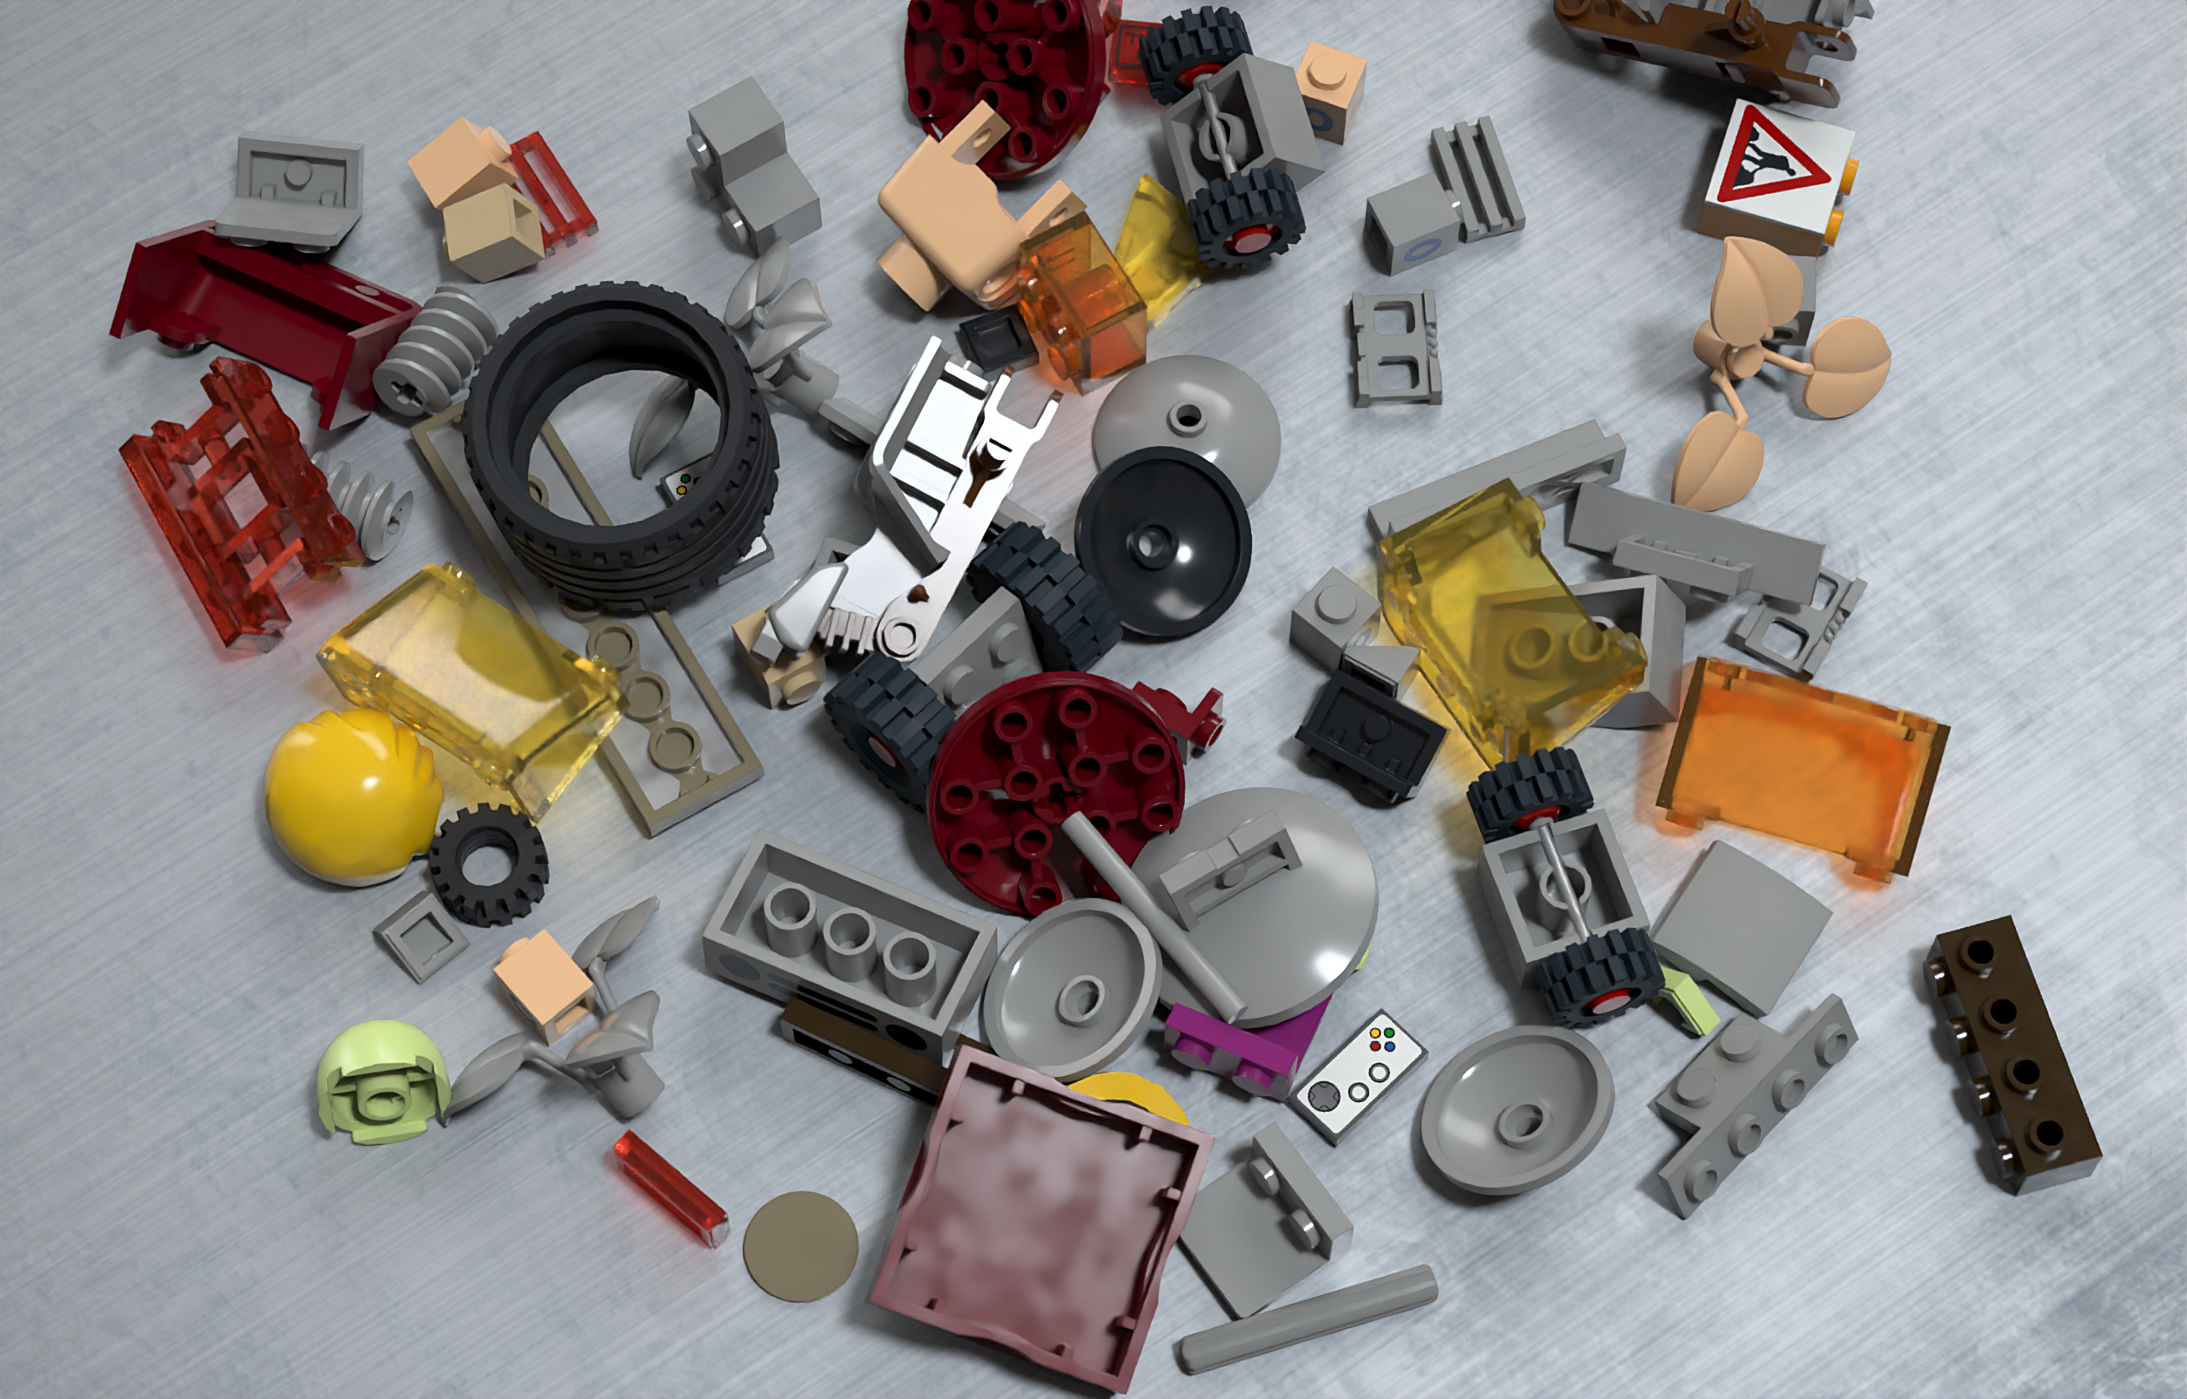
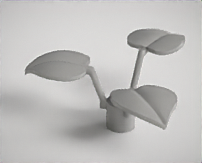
[630,237,839,479]
[440,895,665,1127]

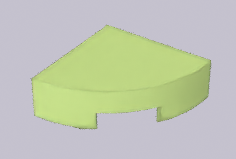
[1650,966,1721,1037]

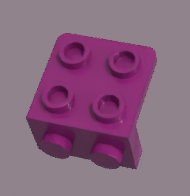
[1164,993,1333,1102]

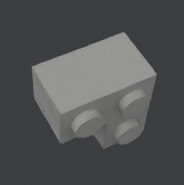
[686,76,822,258]

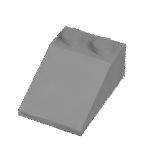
[1472,574,1686,728]

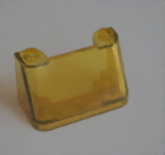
[1376,477,1648,772]
[315,561,631,824]

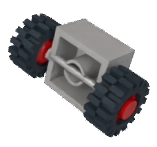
[1138,6,1325,269]
[1466,747,1666,1028]

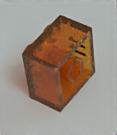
[1015,210,1147,397]

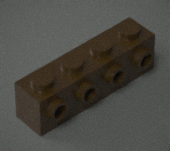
[1923,915,2103,1197]

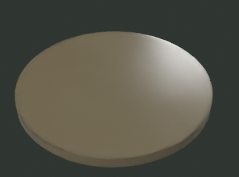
[744,1191,859,1303]

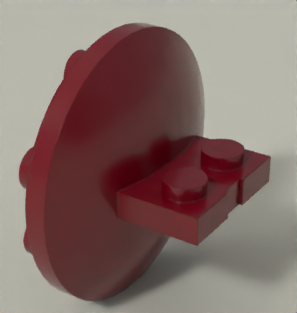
[904,0,1111,179]
[926,671,1186,916]

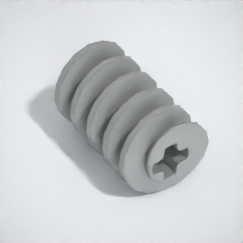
[372,285,499,417]
[272,441,413,560]

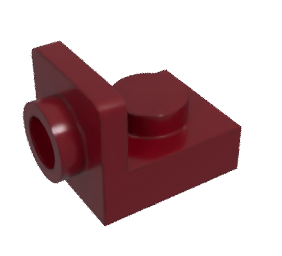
[1132,680,1226,765]

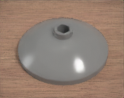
[1095,355,1281,509]
[984,898,1162,1083]
[1421,1024,1615,1195]

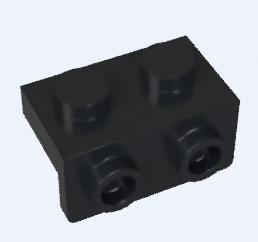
[1294,669,1452,803]

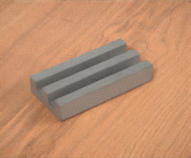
[1430,115,1526,242]

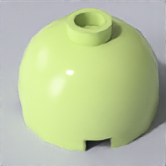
[316,1019,451,1145]

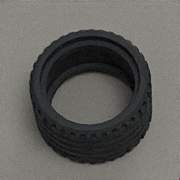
[462,280,780,611]

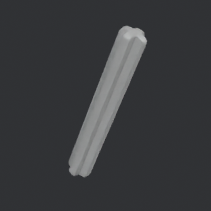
[1180,1264,1439,1375]

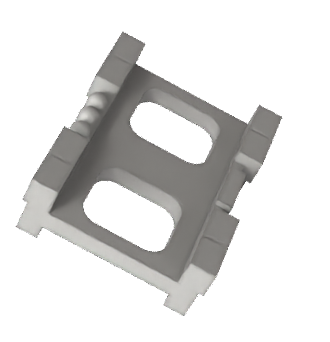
[1349,289,1443,408]
[1733,565,1868,686]

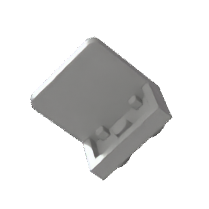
[215,131,365,253]

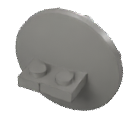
[1121,787,1379,1029]

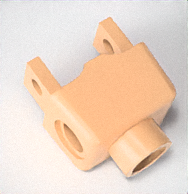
[876,100,1088,312]

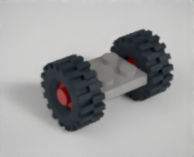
[823,521,1123,813]

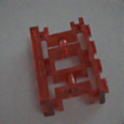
[118,356,366,654]

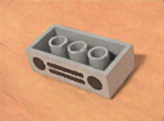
[702,828,998,1067]

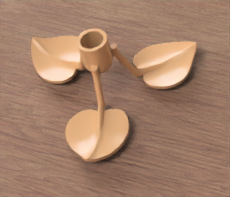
[1670,236,1892,512]

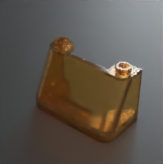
[1655,653,1951,884]

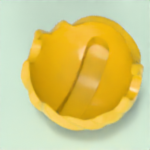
[263,708,445,887]

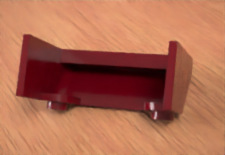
[109,220,423,431]

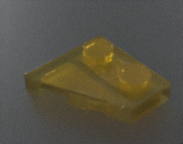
[1103,173,1220,334]

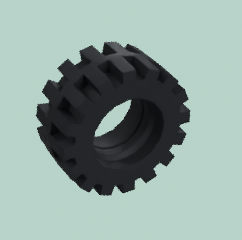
[429,802,550,928]

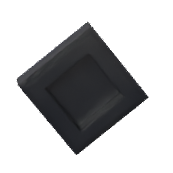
[959,303,1040,382]

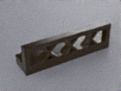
[780,996,1000,1109]

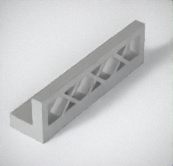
[1367,419,1627,569]

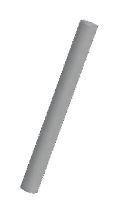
[1061,811,1248,1024]

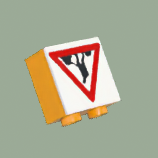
[1697,98,1860,262]

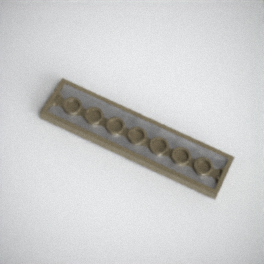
[409,398,764,836]

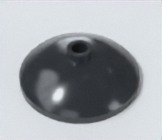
[1074,446,1252,636]

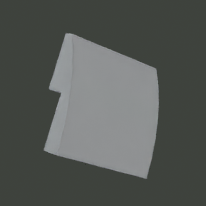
[1650,840,1833,1018]

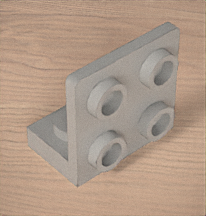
[1178,1121,1354,1320]

